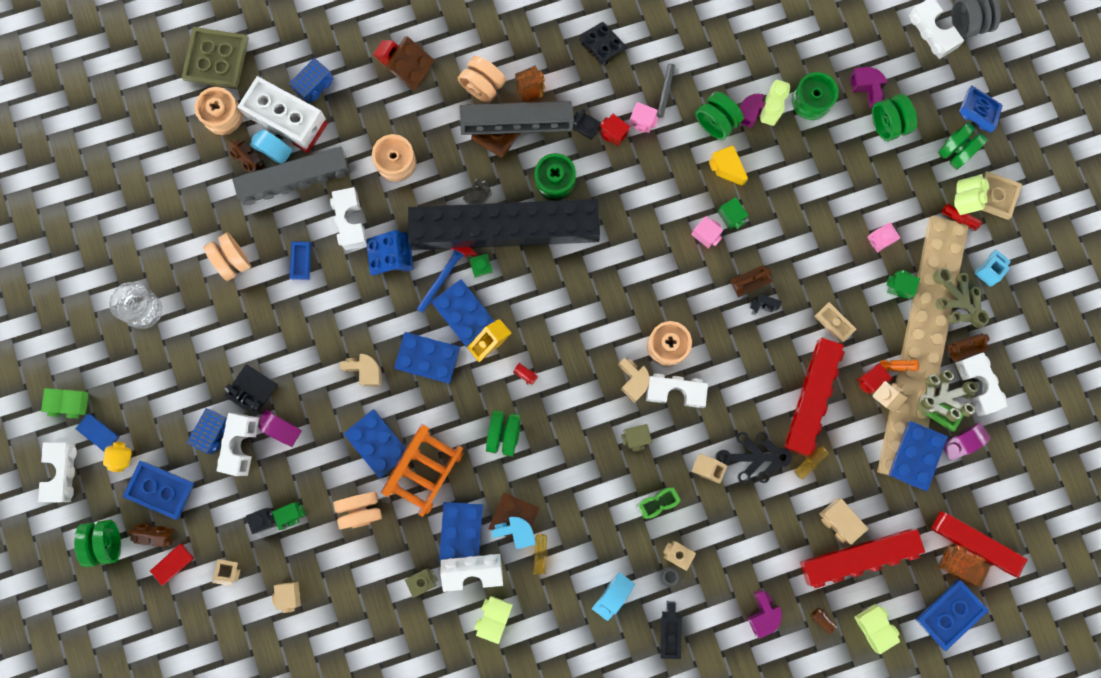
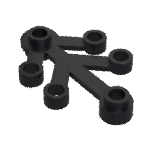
[715,432,792,483]

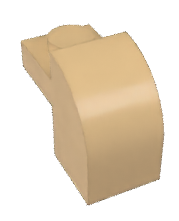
[340,354,382,387]
[618,358,650,403]

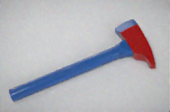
[417,247,478,313]

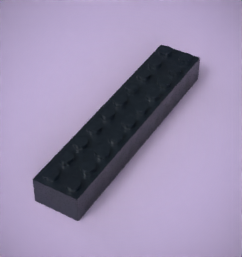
[408,199,600,250]

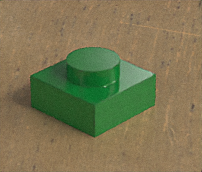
[469,254,493,278]

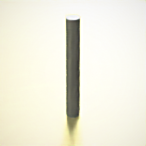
[656,63,675,118]

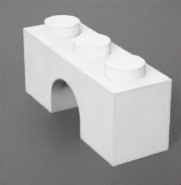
[908,0,964,59]
[330,187,367,250]
[955,352,1008,416]
[646,374,708,408]
[217,413,259,476]
[38,443,77,502]
[440,554,503,592]

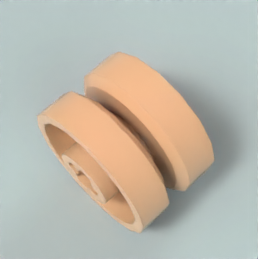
[458,55,506,103]
[194,87,243,135]
[372,134,417,182]
[203,232,251,282]
[647,321,692,367]
[333,492,382,530]

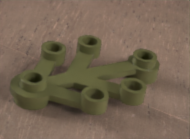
[933,268,989,328]
[917,370,978,422]

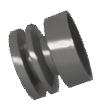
[951,0,1001,38]

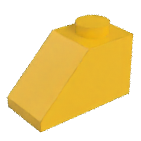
[709,145,748,186]
[467,319,512,362]

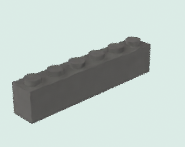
[459,101,574,135]
[232,146,351,205]

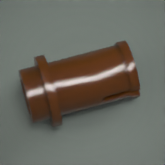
[811,608,837,634]

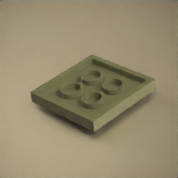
[181,27,249,89]

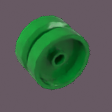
[792,72,839,121]
[695,92,744,140]
[872,93,917,142]
[937,121,988,170]
[534,153,576,201]
[486,410,521,457]
[74,520,121,568]

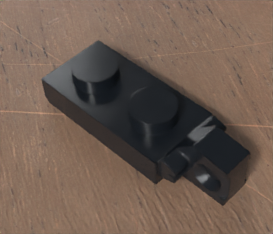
[660,601,682,659]

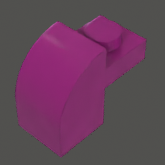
[850,67,887,109]
[740,93,766,128]
[258,409,302,447]
[943,422,991,461]
[747,589,782,639]

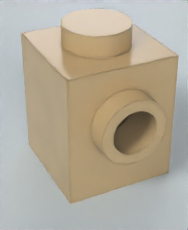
[873,381,908,413]
[691,454,727,484]
[663,541,696,571]
[212,559,241,586]
[272,581,301,613]

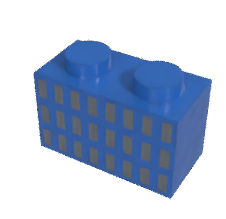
[289,58,334,104]
[187,408,227,454]

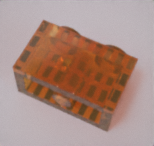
[515,65,545,103]
[937,545,991,588]

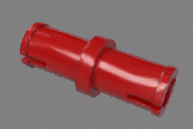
[942,203,982,231]

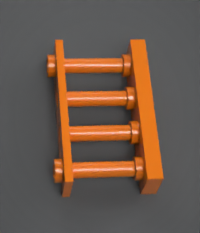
[381,423,464,517]

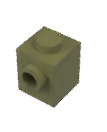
[621,424,652,452]
[405,568,438,598]

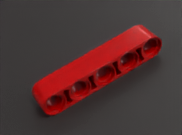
[931,511,1028,578]

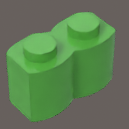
[41,388,89,419]
[637,488,681,519]

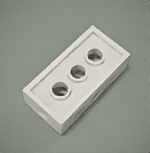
[238,76,326,149]

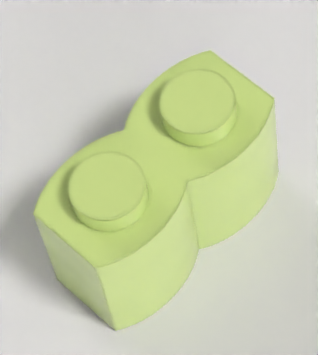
[760,79,790,126]
[955,174,989,215]
[474,596,513,644]
[854,605,900,654]

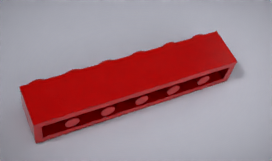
[784,338,845,456]
[800,529,925,588]

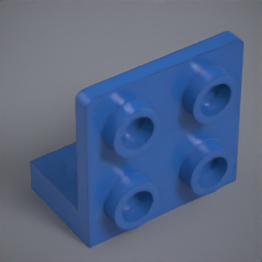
[366,230,414,276]

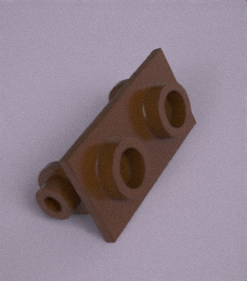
[229,139,265,173]
[730,265,772,297]
[945,333,990,362]
[128,523,175,548]

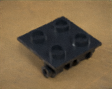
[579,22,627,66]
[224,364,278,417]

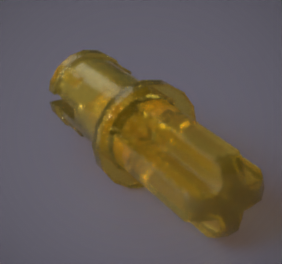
[795,445,830,479]
[533,534,548,574]

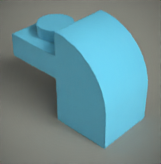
[249,129,293,164]
[974,249,1011,287]
[491,517,536,549]
[592,572,635,621]

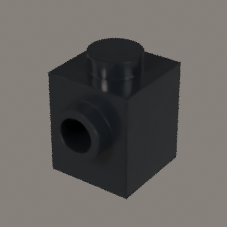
[246,508,277,534]

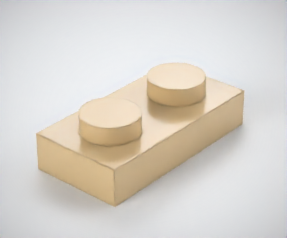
[814,302,856,343]

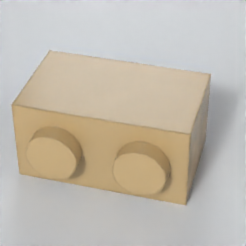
[819,498,868,545]

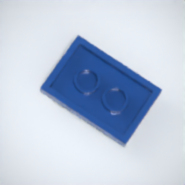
[959,85,1003,133]
[431,279,495,347]
[394,332,460,384]
[344,409,406,479]
[888,421,948,491]
[123,460,195,520]
[439,502,483,562]
[915,579,989,651]

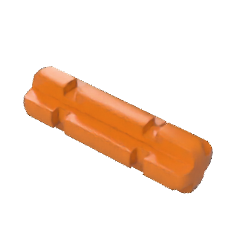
[880,360,919,372]

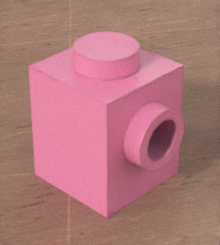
[629,102,659,133]
[691,216,723,249]
[868,222,900,253]

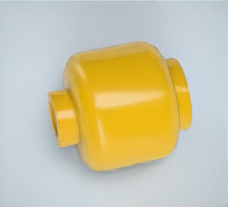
[103,442,132,472]

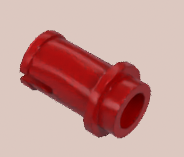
[513,363,538,385]

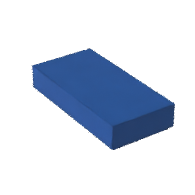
[290,242,312,280]
[75,414,120,451]

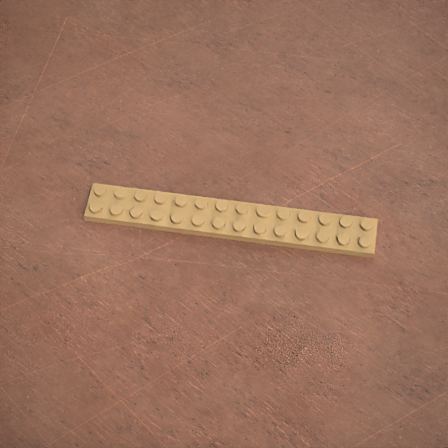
[877,216,969,475]

